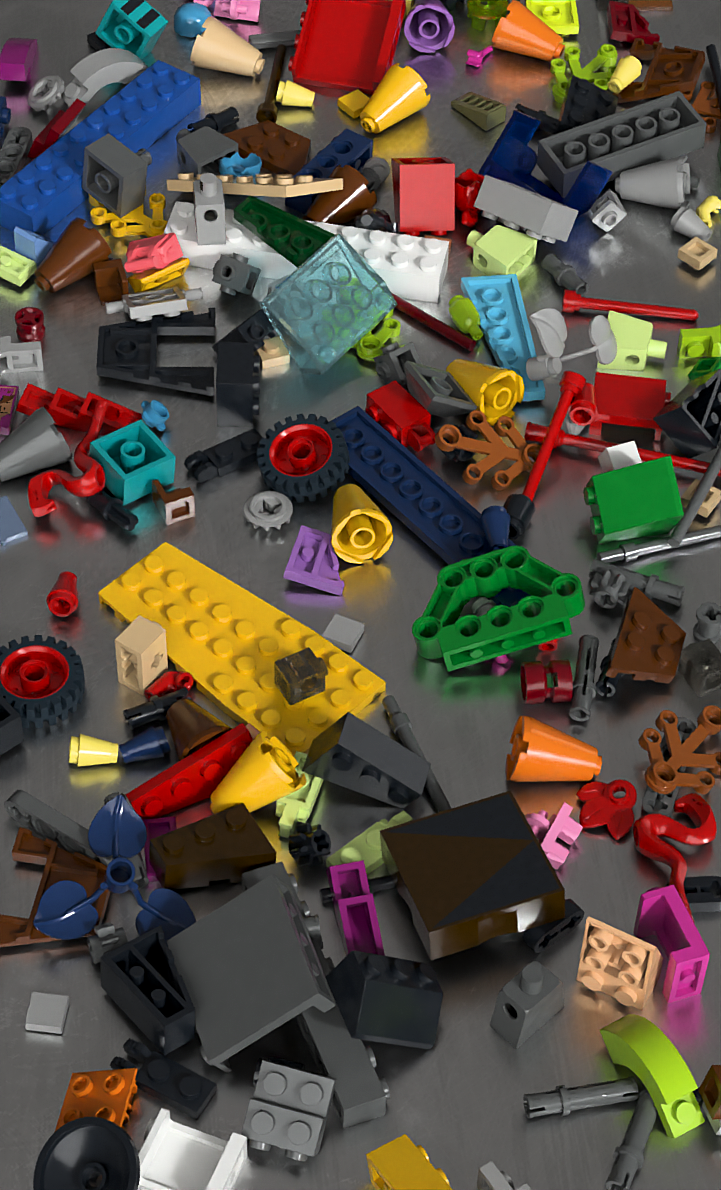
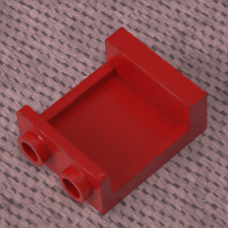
[589,372,671,441]

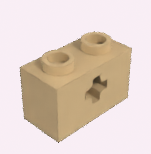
[115,615,168,696]

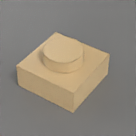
[677,237,718,270]
[254,336,290,369]
[681,479,721,518]

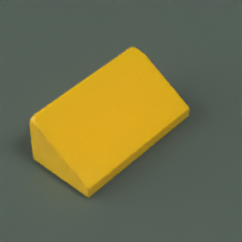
[127,257,190,293]

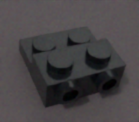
[212,299,289,355]

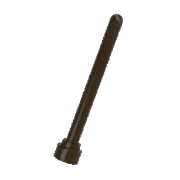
[256,44,287,123]

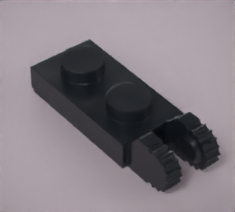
[184,428,263,483]
[110,1038,217,1119]

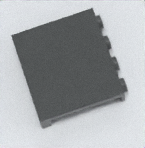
[166,874,336,1073]

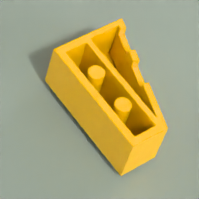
[366,1134,453,1190]

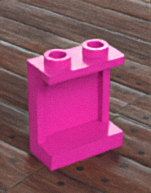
[633,885,710,1003]

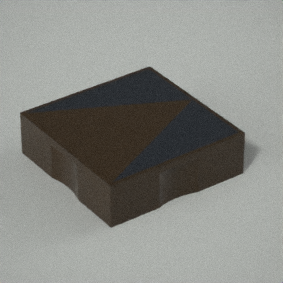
[380,790,565,960]

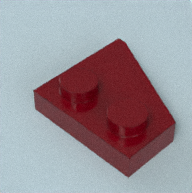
[607,1,660,45]

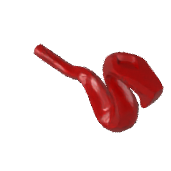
[28,400,108,517]
[633,793,717,922]

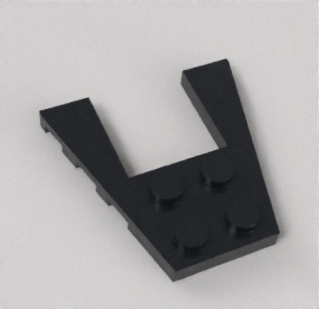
[96,308,216,396]

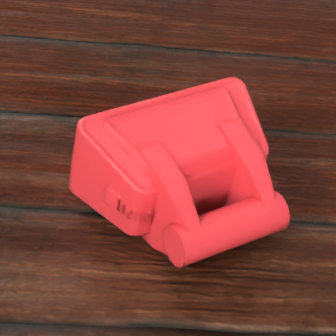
[124,233,183,274]

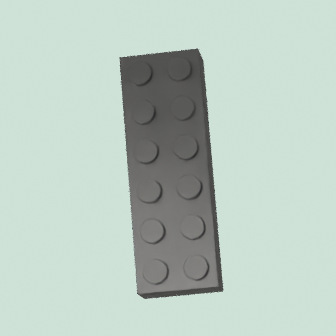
[537,91,707,198]

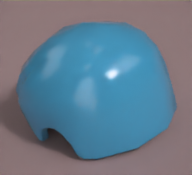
[174,2,212,38]
[218,152,262,177]

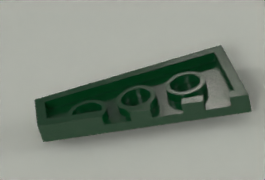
[234,195,342,276]

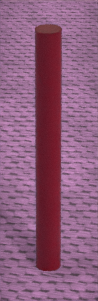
[380,290,476,351]

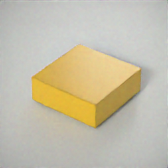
[337,89,370,119]

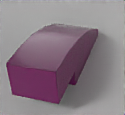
[0,38,37,81]
[326,860,385,956]

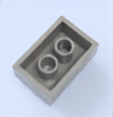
[474,175,579,244]

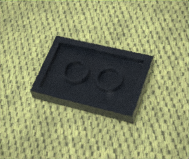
[556,75,619,132]

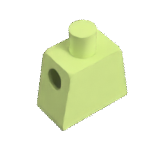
[466,225,537,276]
[597,311,668,371]

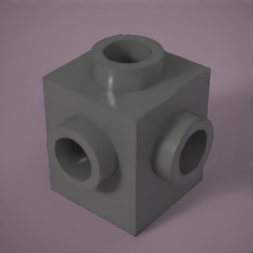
[212,253,261,296]
[373,341,422,385]

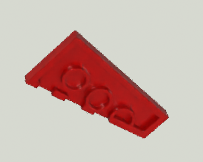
[125,723,253,819]

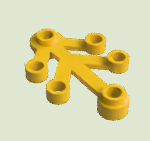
[88,186,168,238]

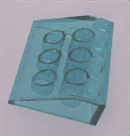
[259,234,398,375]

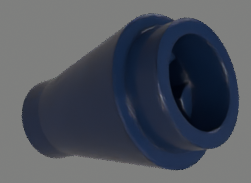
[480,506,511,552]
[119,725,171,764]

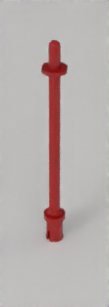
[524,422,721,477]

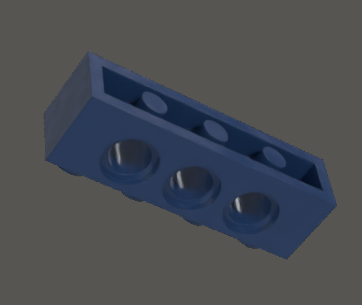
[285,128,373,214]

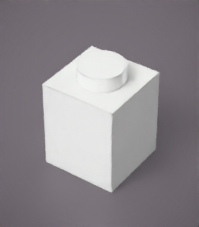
[598,441,642,473]

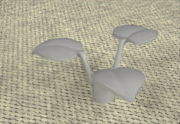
[526,308,617,436]

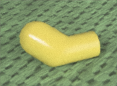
[696,195,721,228]

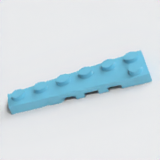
[461,274,545,401]

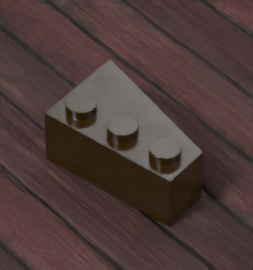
[149,803,277,890]

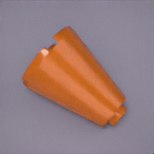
[492,0,565,62]
[505,715,602,782]

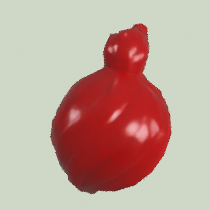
[455,168,485,228]

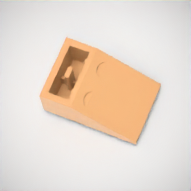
[576,916,664,1010]

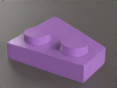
[283,525,344,596]

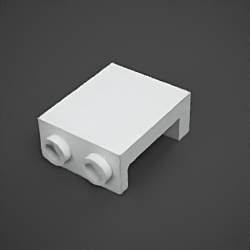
[137,1108,247,1190]

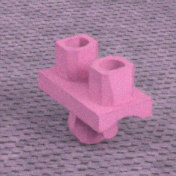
[214,0,261,22]
[525,802,583,869]

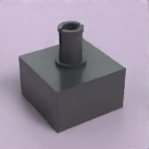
[82,133,152,218]

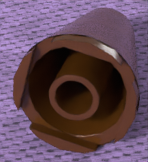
[302,164,377,226]
[34,217,113,293]
[166,699,233,761]

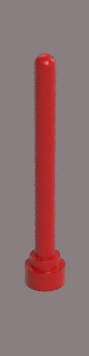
[562,289,699,321]
[522,371,586,501]

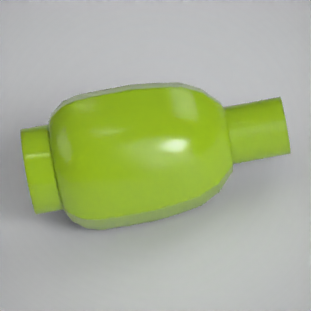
[449,295,483,340]

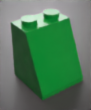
[583,456,684,544]

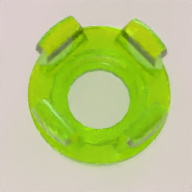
[467,0,508,32]

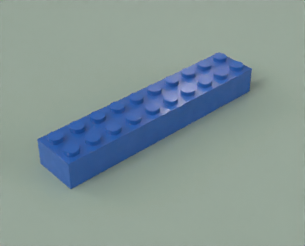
[0,60,201,235]

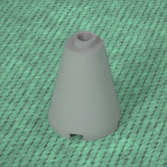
[615,156,691,210]

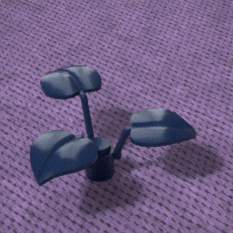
[33,795,196,948]

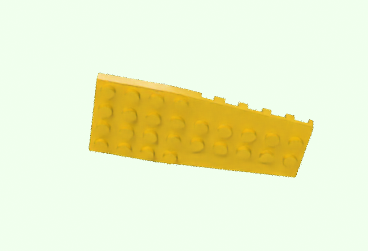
[98,542,386,756]

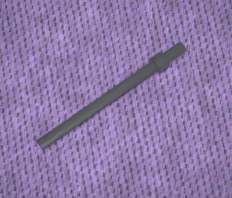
[668,438,721,548]
[597,525,721,563]
[382,695,452,813]

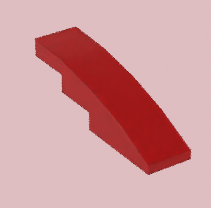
[16,383,142,436]

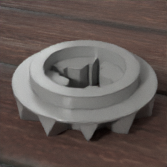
[27,75,66,112]
[244,491,293,532]

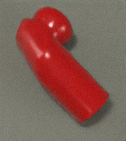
[144,671,194,701]

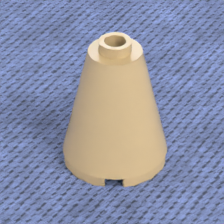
[190,16,265,77]

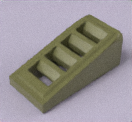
[451,92,506,131]

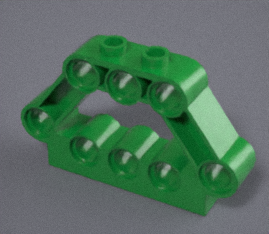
[412,545,585,672]

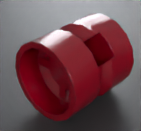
[520,659,573,704]

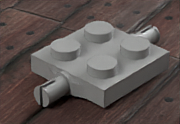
[105,286,203,321]

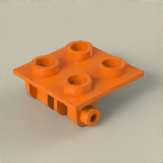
[54,1068,138,1133]

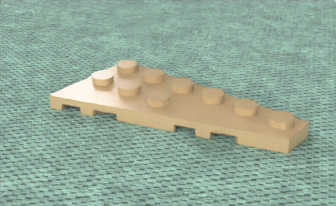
[167,172,343,198]

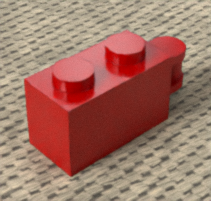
[365,380,436,452]

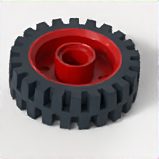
[257,414,350,503]
[0,635,85,728]

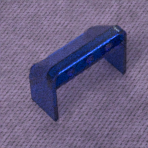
[478,110,613,218]

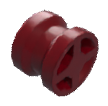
[15,307,45,342]

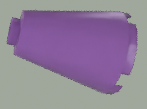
[404,0,455,53]

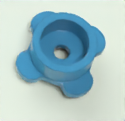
[141,400,169,431]

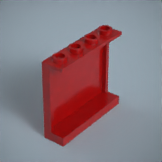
[288,0,406,95]

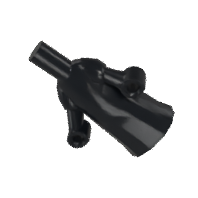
[345,208,399,233]

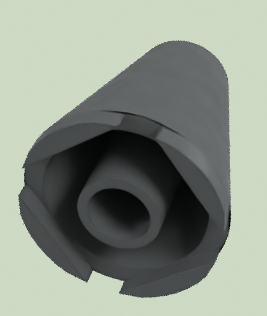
[0,407,72,482]

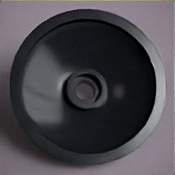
[33,1117,140,1190]

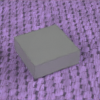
[322,614,364,653]
[25,992,69,1034]

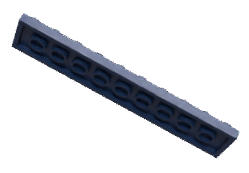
[331,406,531,607]

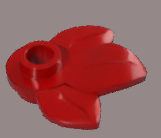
[576,779,637,840]

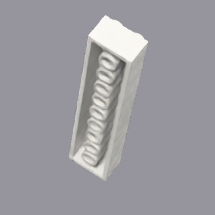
[163,201,449,303]

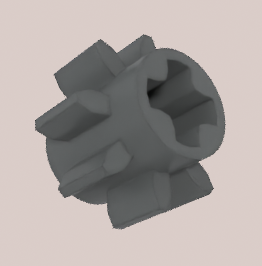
[589,569,631,608]
[87,922,128,963]

